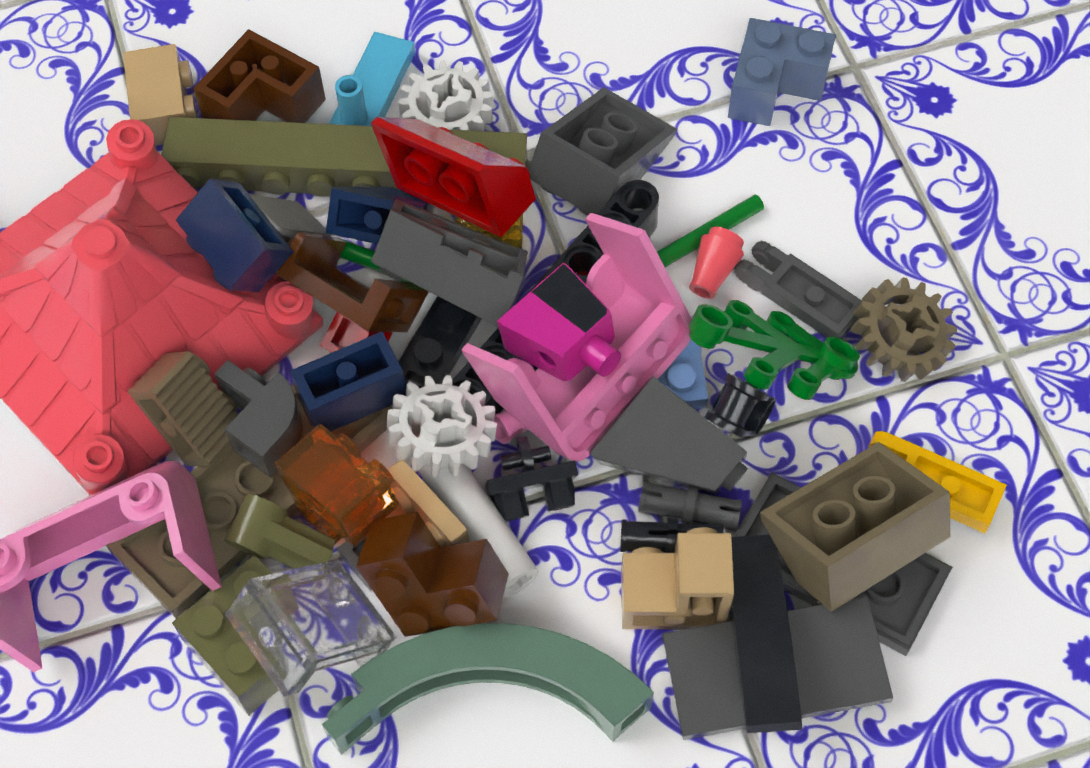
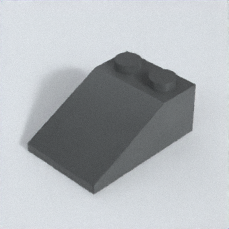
[528,87,677,215]

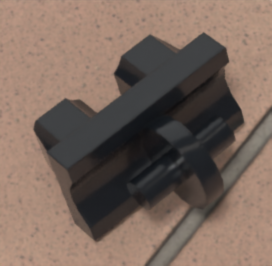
[485,436,578,522]

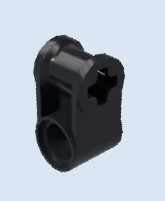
[704,373,776,438]

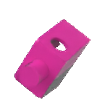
[497,263,621,381]

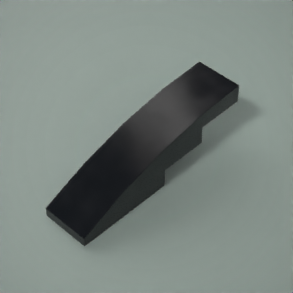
[730,534,802,733]

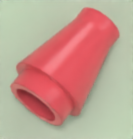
[689,227,744,299]

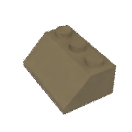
[760,442,951,612]

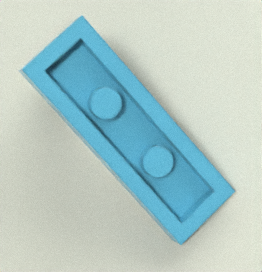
[329,31,415,126]

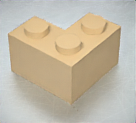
[621,527,734,630]

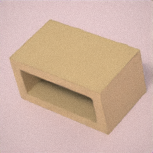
[123,44,198,146]

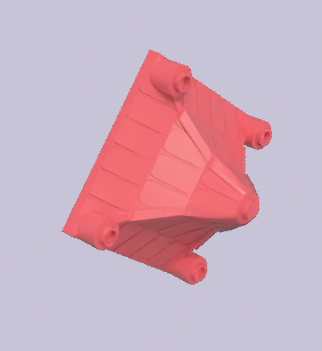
[0,119,323,495]

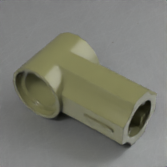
[224,493,336,580]

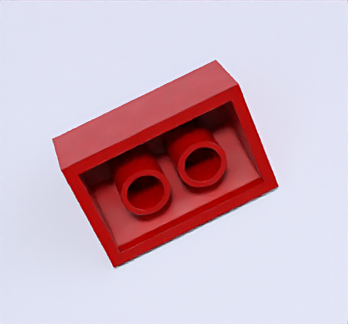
[371,117,536,237]

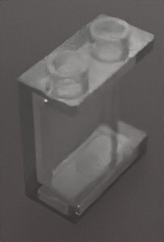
[225,559,397,697]

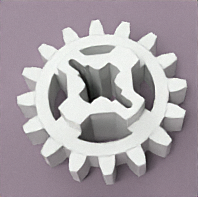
[398,60,494,131]
[387,375,497,478]

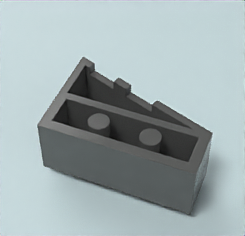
[371,199,528,326]

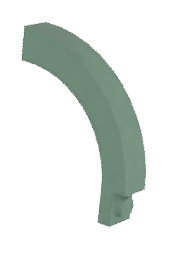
[322,623,654,755]

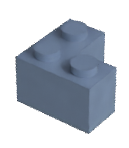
[727,18,836,126]

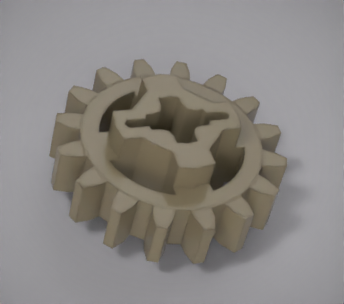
[851,277,957,382]

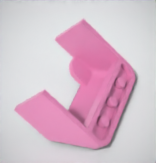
[461,213,691,461]
[0,461,222,672]

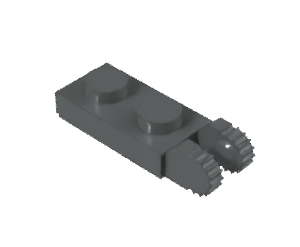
[734,240,863,339]

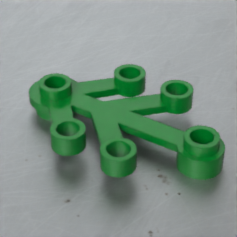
[689,300,860,400]

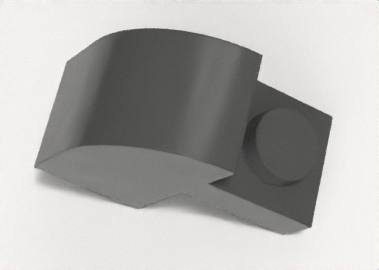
[215,360,302,478]

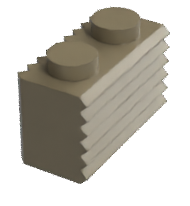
[128,351,238,466]

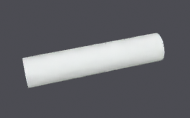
[409,425,539,598]

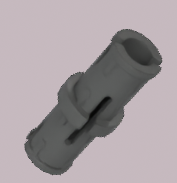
[638,480,742,532]

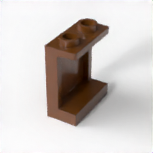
[276,232,429,333]

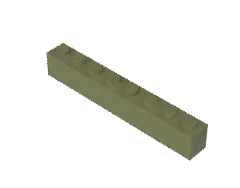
[161,117,528,197]

